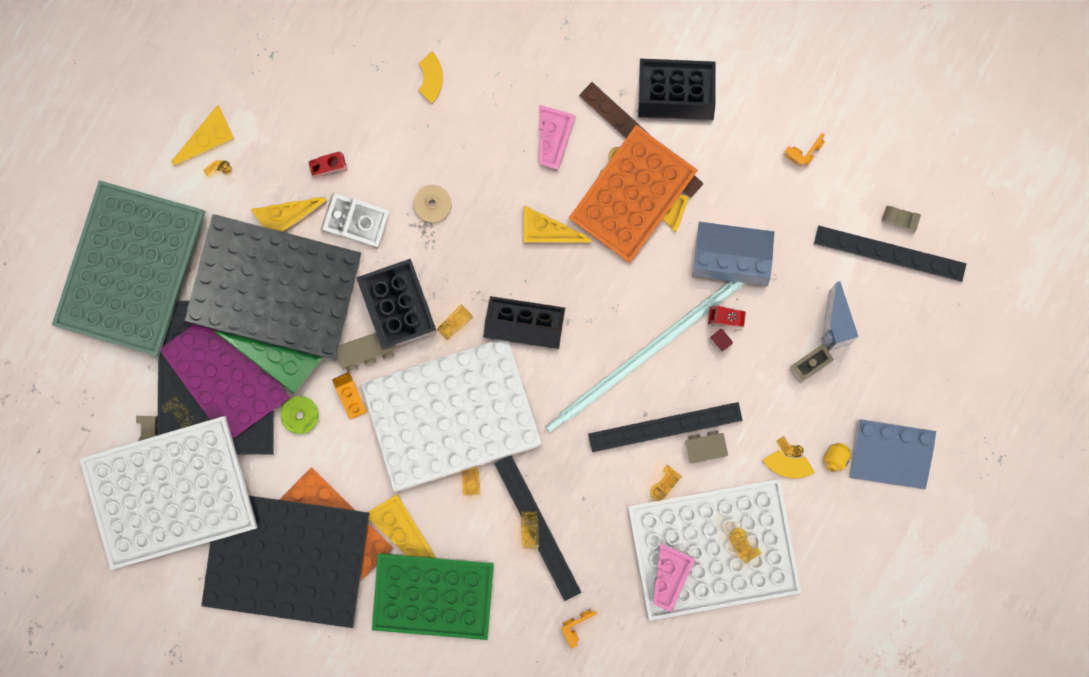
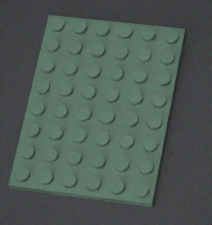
[52,180,206,357]

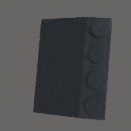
[638,58,716,120]
[356,258,437,350]

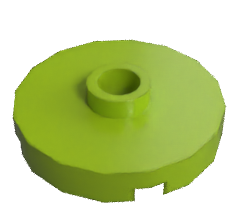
[280,396,319,434]

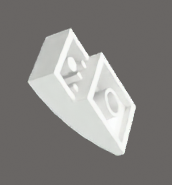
[320,193,389,247]

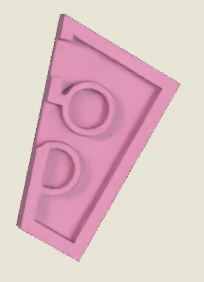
[539,105,576,170]
[653,543,696,613]

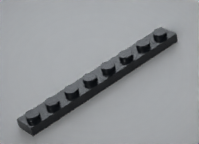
[813,225,967,283]
[588,402,743,453]
[494,455,582,601]

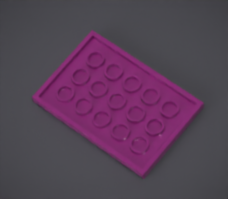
[161,326,290,439]

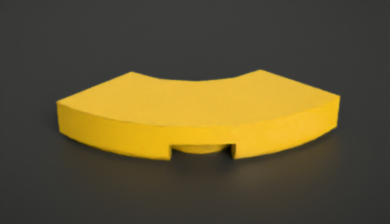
[418,51,443,104]
[762,450,815,479]

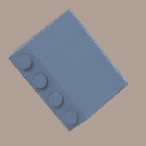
[692,221,775,286]
[821,281,859,351]
[849,419,937,490]

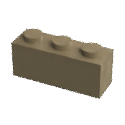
[337,333,397,372]

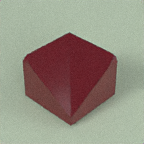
[709,329,733,351]

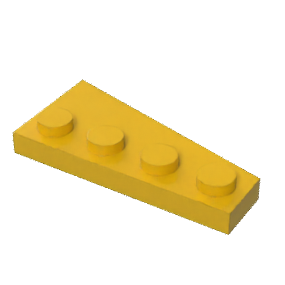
[368,494,436,557]

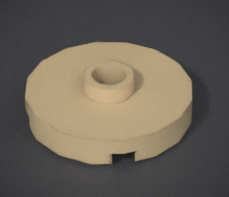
[413,185,451,223]

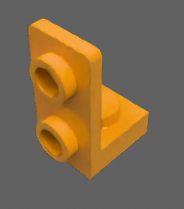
[783,133,825,168]
[332,372,367,419]
[561,609,597,649]

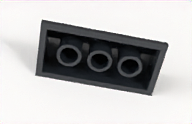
[483,296,565,349]

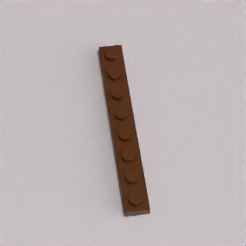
[579,82,704,198]

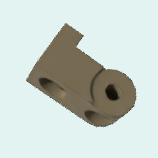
[882,206,921,233]
[136,415,157,441]

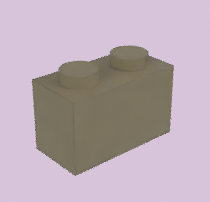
[790,344,834,383]
[685,430,728,464]

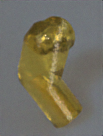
[203,160,232,177]
[776,436,804,458]

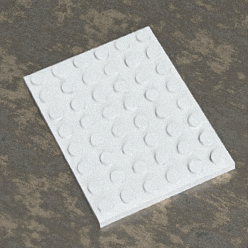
[361,340,542,492]
[79,416,258,570]
[628,479,801,621]

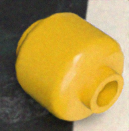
[823,443,851,472]

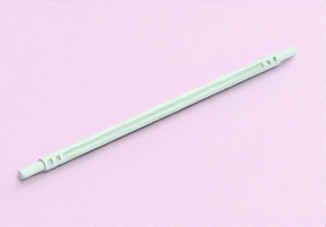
[545,281,745,432]

